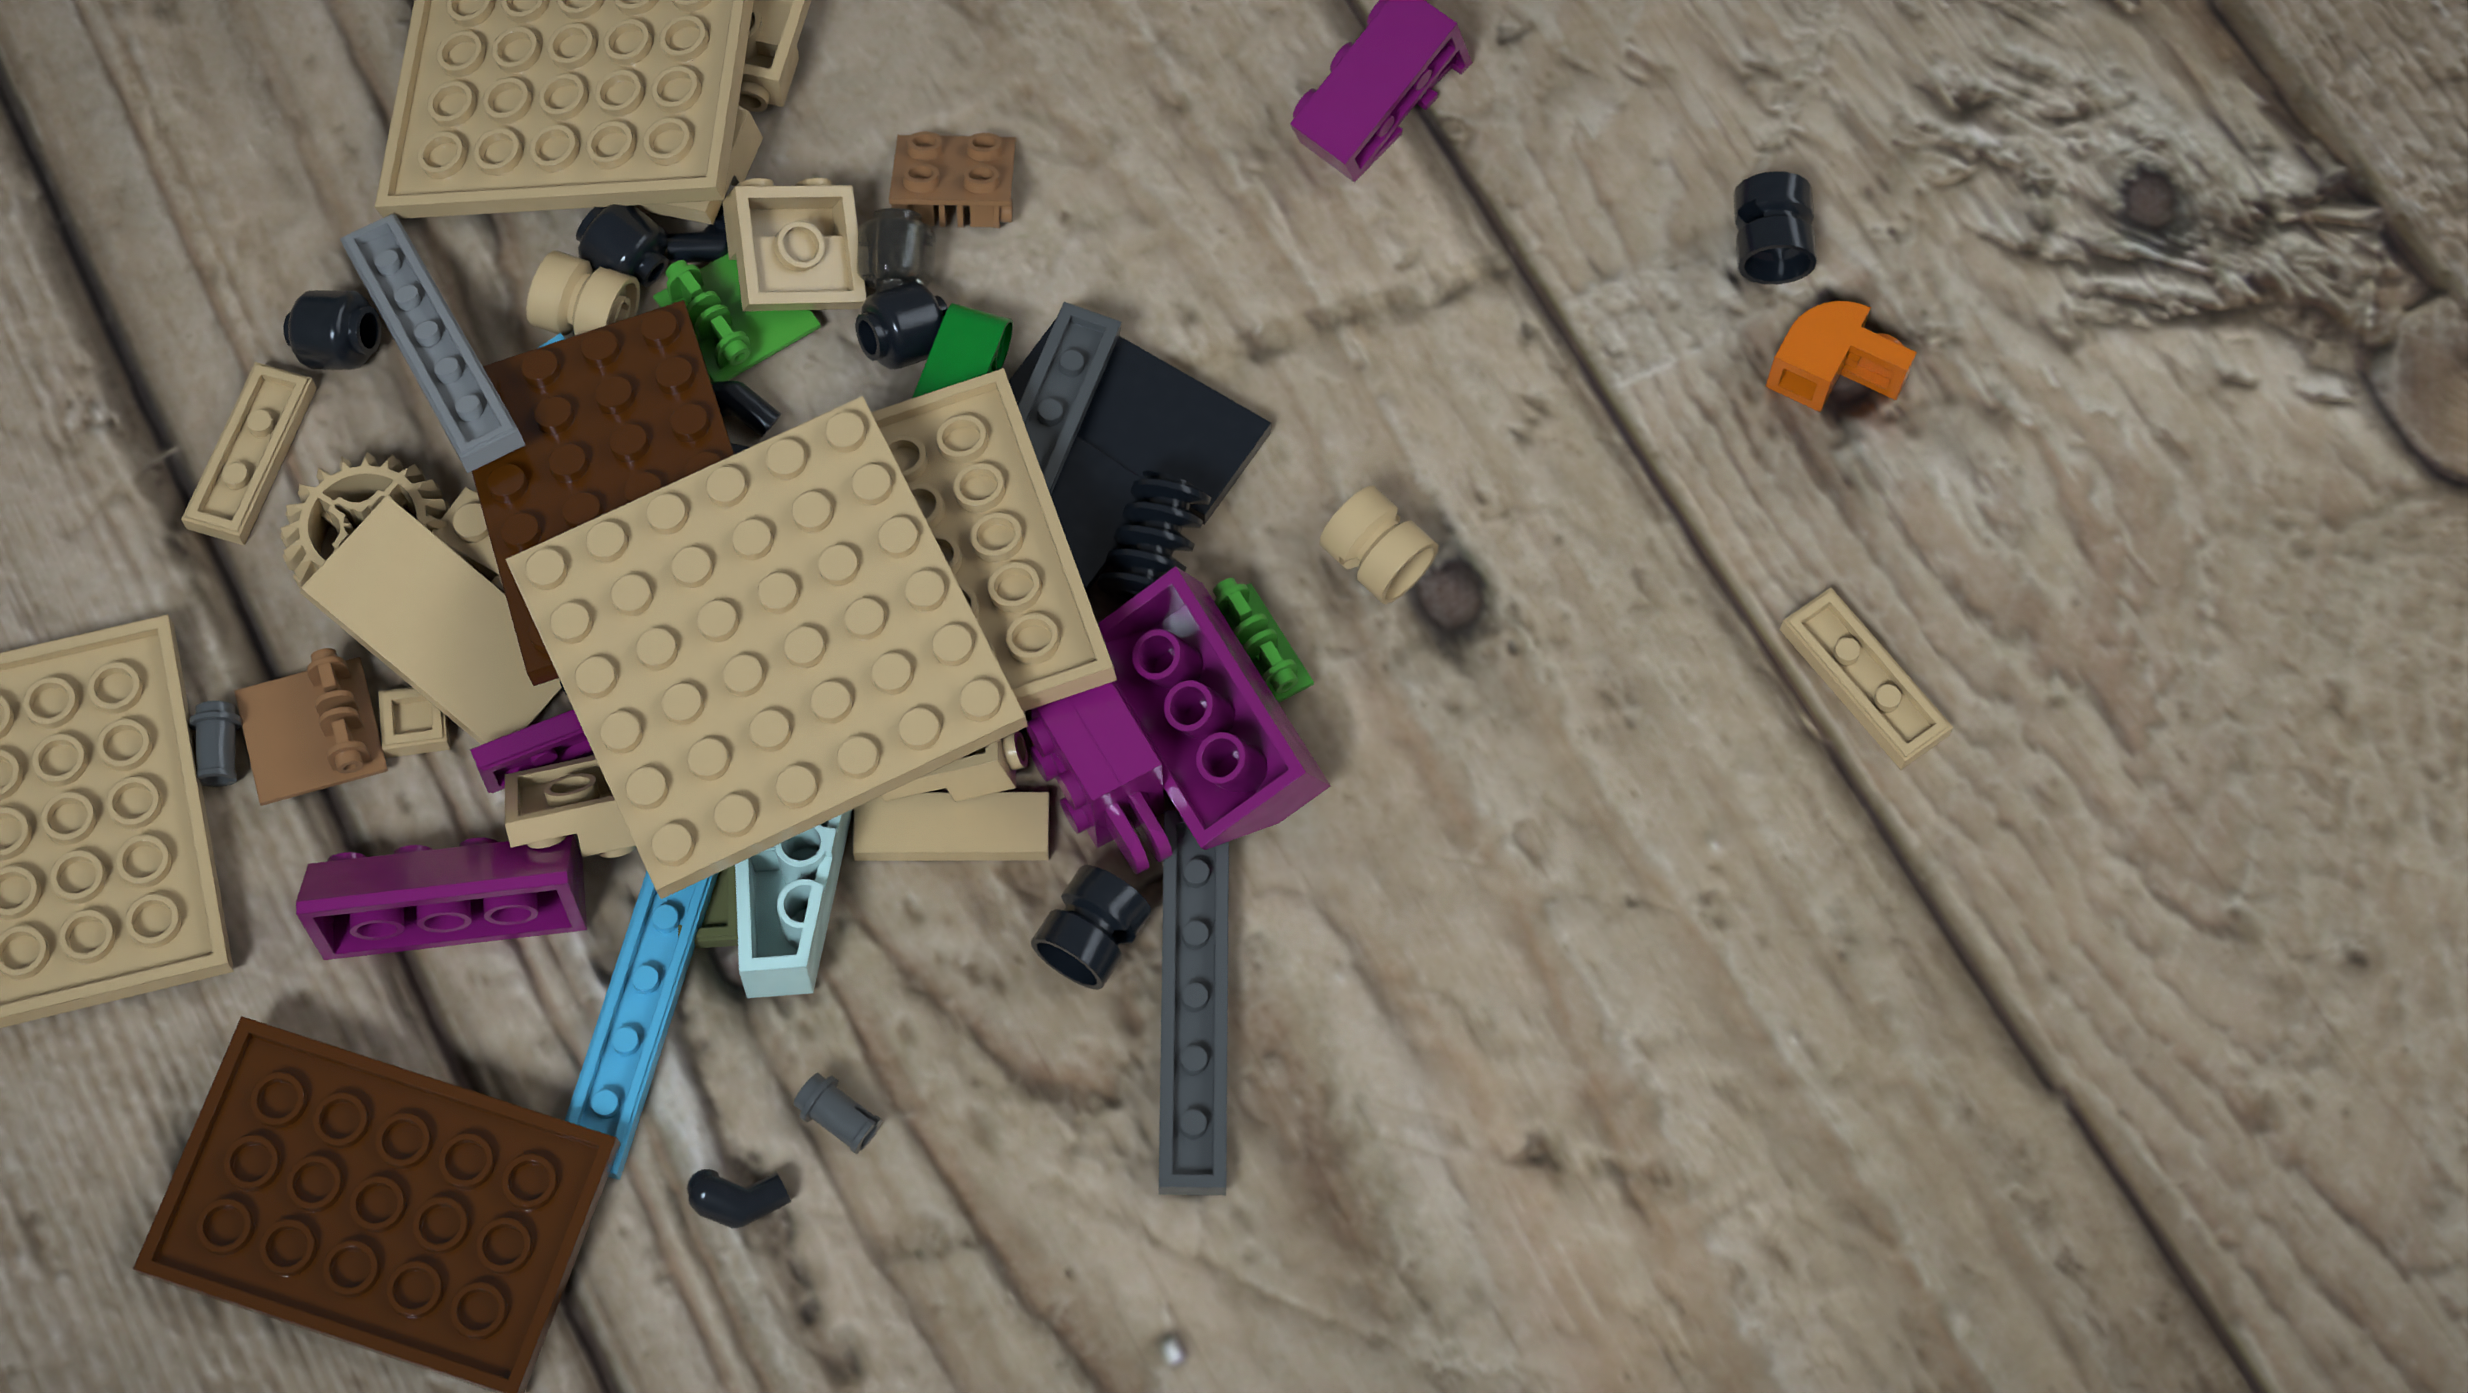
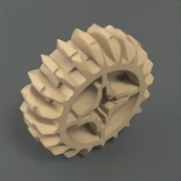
[281,452,450,589]

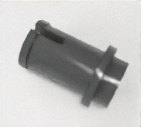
[189,701,242,787]
[793,1073,882,1154]

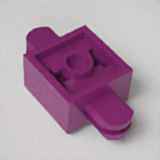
[1026,682,1172,875]

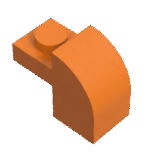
[1765,301,1917,412]

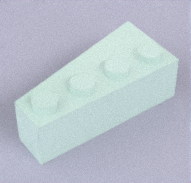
[735,809,853,998]

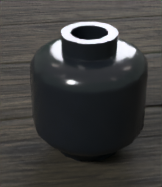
[576,204,668,287]
[855,282,948,370]
[283,290,382,370]

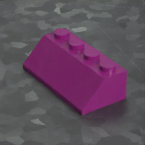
[1098,566,1331,850]
[296,834,587,960]

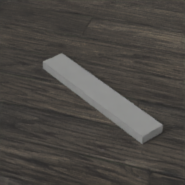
[340,213,525,473]

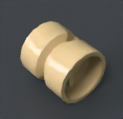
[526,250,640,336]
[1319,486,1439,605]

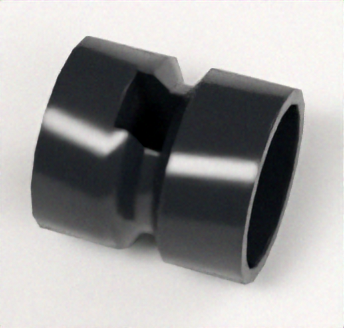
[1733,172,1817,284]
[1031,865,1151,990]

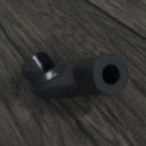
[667,204,728,264]
[711,380,781,437]
[687,1169,791,1228]

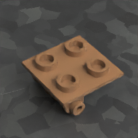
[889,131,1016,228]
[234,648,388,806]

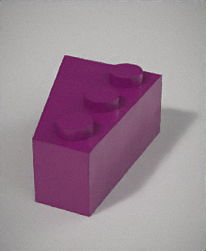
[1290,0,1472,183]

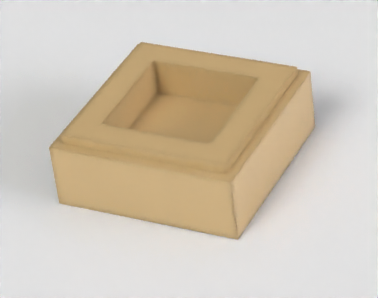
[378,687,451,758]

